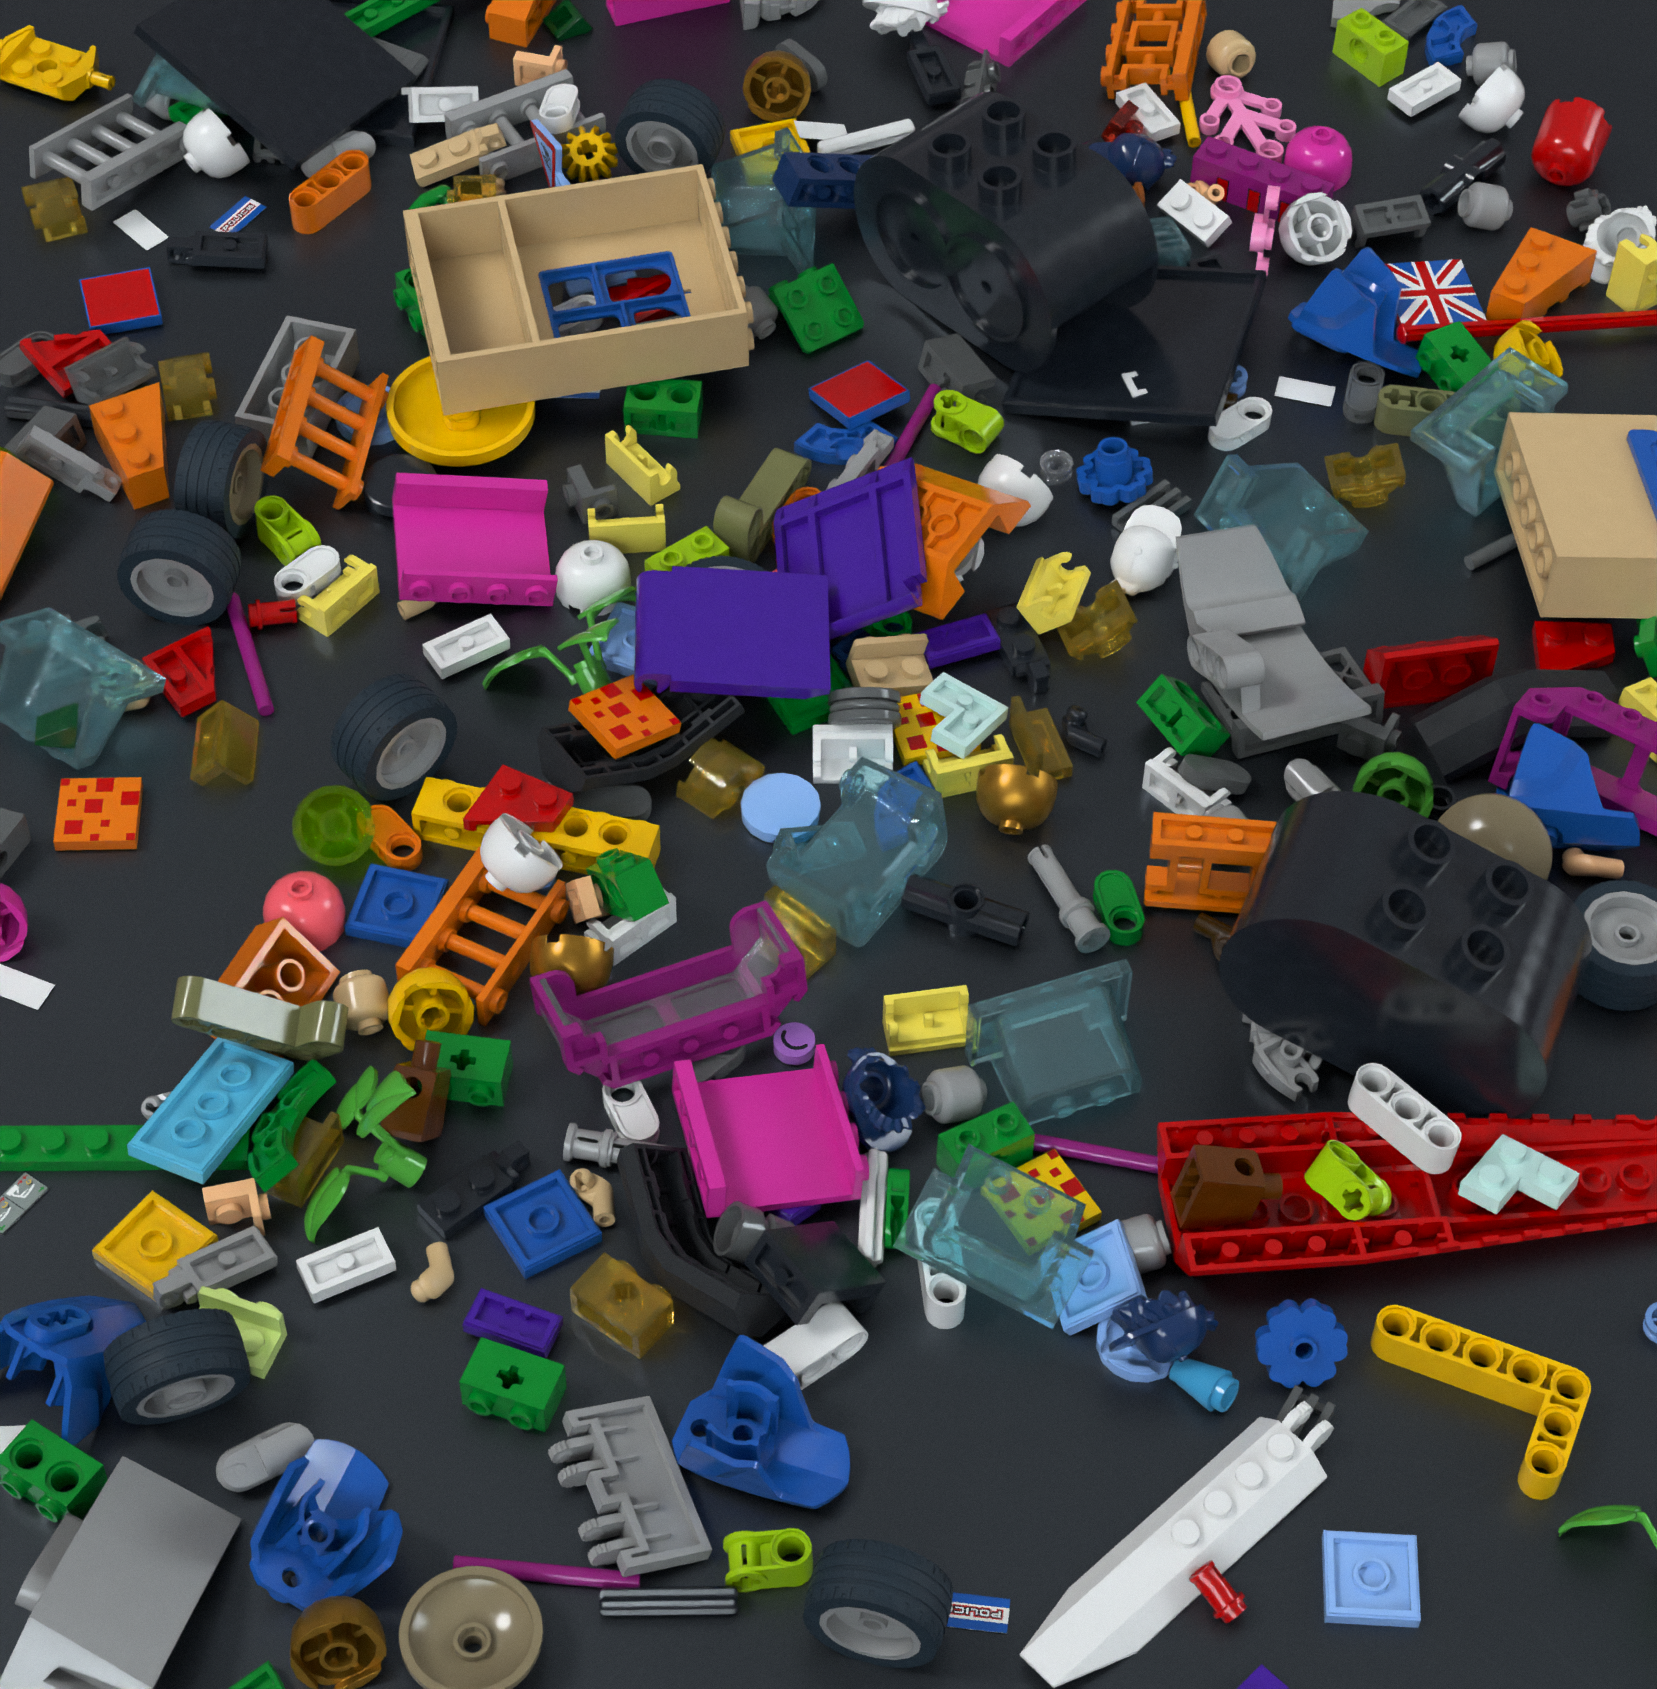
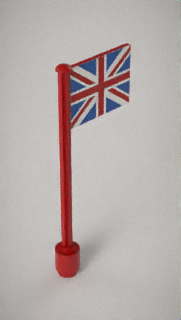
[1386,259,1657,345]

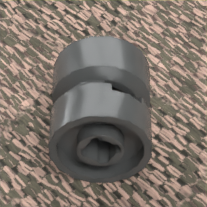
[713,1201,795,1264]

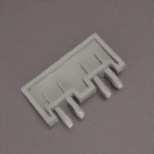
[548,1395,712,1578]

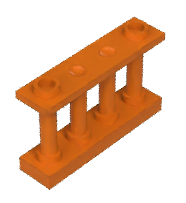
[260,335,389,510]
[395,846,569,1026]

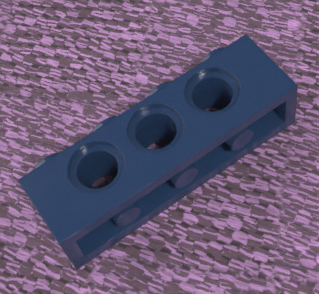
[772,152,874,209]

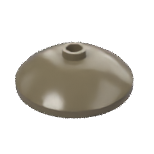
[1438,793,1553,880]
[399,1566,543,1689]

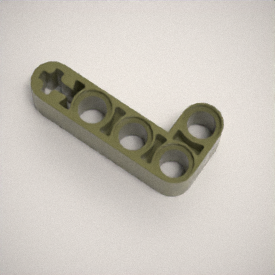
[1373,372,1524,447]
[713,447,812,563]
[171,976,349,1061]

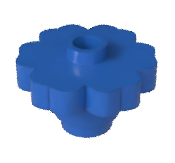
[1076,437,1153,506]
[1255,1298,1348,1388]

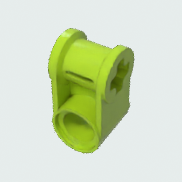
[931,390,1004,454]
[254,495,322,566]
[1304,1140,1392,1220]
[723,1528,814,1592]

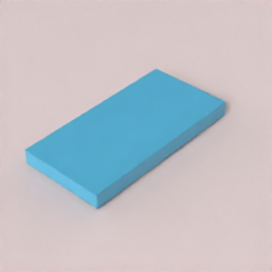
[127,1037,294,1185]

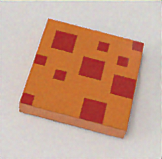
[568,674,681,759]
[53,777,143,851]

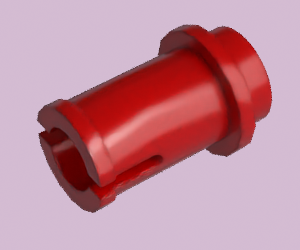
[248,598,297,630]
[1189,1560,1247,1624]

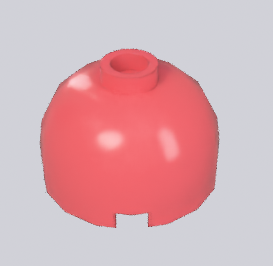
[263,871,346,952]

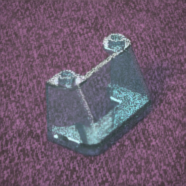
[766,756,948,948]

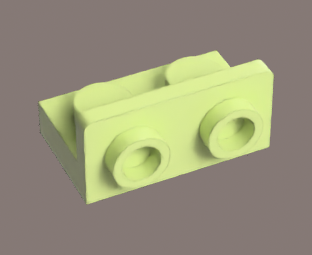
[197,1286,287,1379]

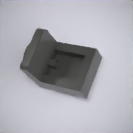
[563,464,619,525]
[1336,712,1403,761]

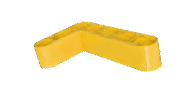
[1370,1305,1591,1500]

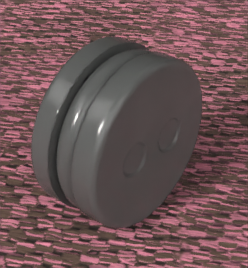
[828,687,902,729]

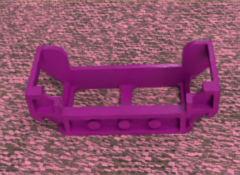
[1488,687,1657,836]

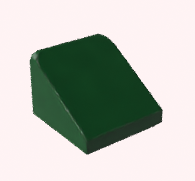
[543,0,593,42]
[34,703,79,749]

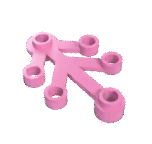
[1199,75,1297,163]
[1249,185,1280,276]

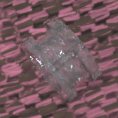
[1039,449,1073,485]

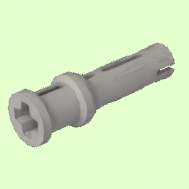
[1028,845,1110,953]
[563,1122,694,1172]

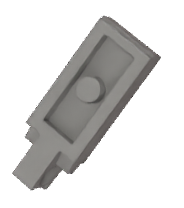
[15,425,122,502]
[826,429,894,490]
[153,1226,277,1311]

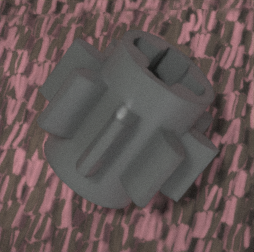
[1567,188,1611,232]

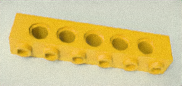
[411,776,661,875]

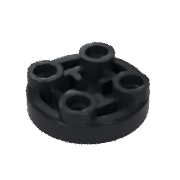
[362,454,437,517]

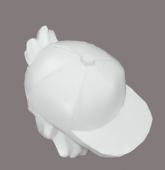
[863,0,950,37]
[1583,205,1657,285]
[1110,505,1182,596]

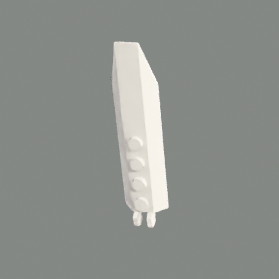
[1020,1401,1334,1688]

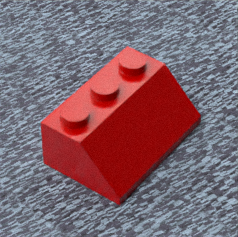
[1363,635,1500,709]

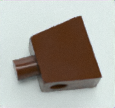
[381,1039,451,1142]
[1170,1145,1283,1230]

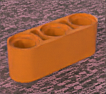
[289,150,372,234]

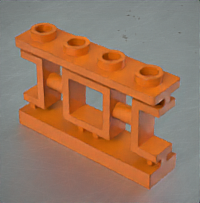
[1100,0,1207,101]
[1144,812,1277,914]

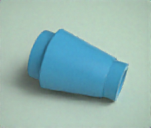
[1169,1358,1239,1413]

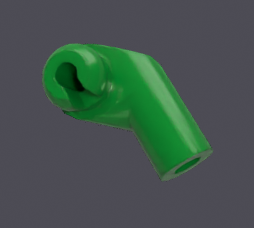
[407,185,457,210]

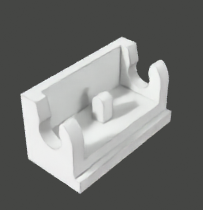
[812,724,893,784]
[1142,747,1232,816]
[584,888,677,966]

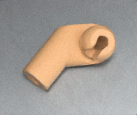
[1187,180,1225,206]
[1562,847,1625,880]

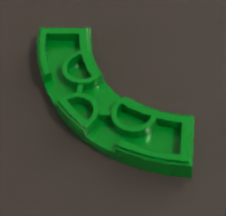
[248,1059,337,1192]

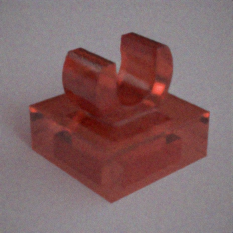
[1100,100,1145,142]

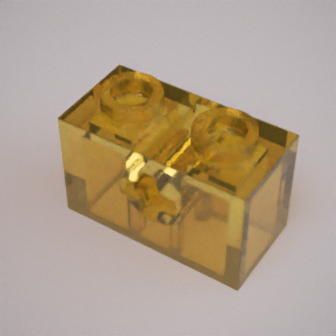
[570,1252,674,1360]

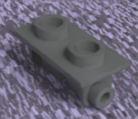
[960,49,1001,104]

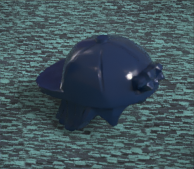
[1088,133,1177,191]
[842,1047,926,1153]
[1109,1290,1219,1364]

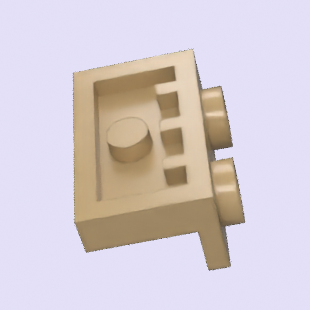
[845,633,933,697]

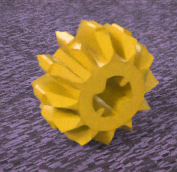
[561,125,619,183]

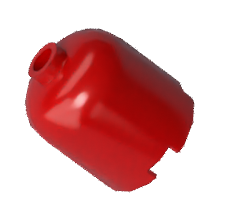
[1531,97,1612,187]

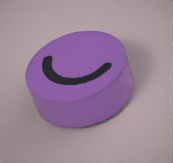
[773,1022,815,1065]

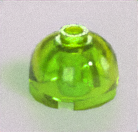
[292,785,375,866]

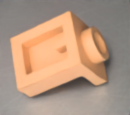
[513,45,567,86]
[566,875,611,924]
[202,1178,271,1236]

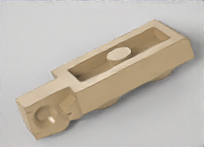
[410,123,507,188]

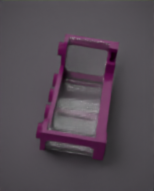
[529,900,808,1089]

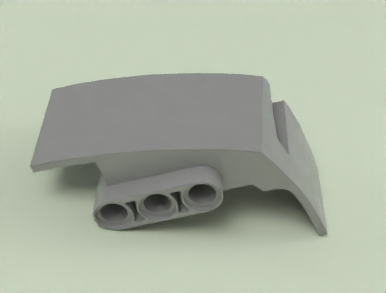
[1176,524,1371,740]
[0,1456,242,1689]

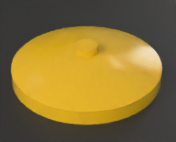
[386,356,535,467]

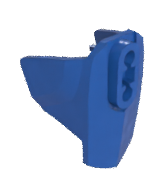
[1288,247,1421,378]
[1496,723,1640,851]
[0,1295,146,1446]
[672,1335,850,1510]
[249,1439,403,1611]

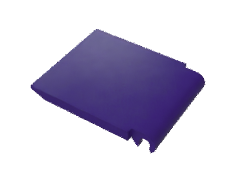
[773,457,928,640]
[634,566,831,699]

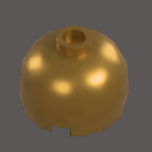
[742,50,811,122]
[976,764,1058,835]
[530,934,614,996]
[290,1596,387,1689]

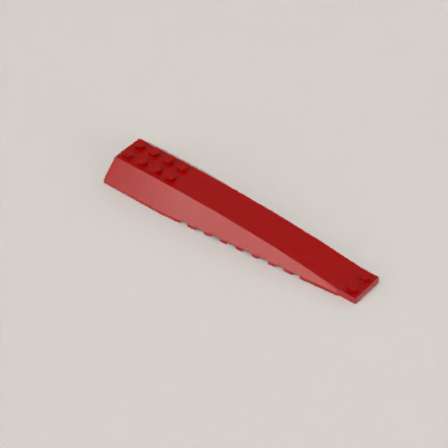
[1157,1112,1657,1276]

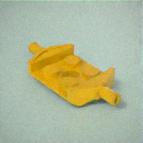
[0,25,116,101]

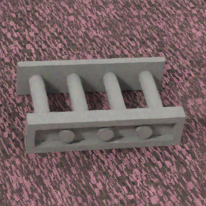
[444,69,606,188]
[29,93,188,211]

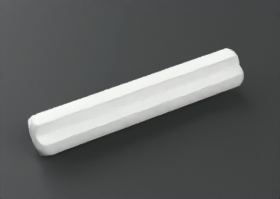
[817,119,915,154]
[858,1148,888,1268]

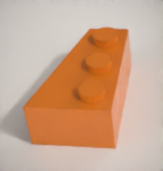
[485,0,557,48]
[1485,227,1597,320]
[89,382,170,510]

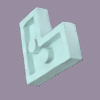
[920,672,1009,759]
[1458,1134,1580,1215]

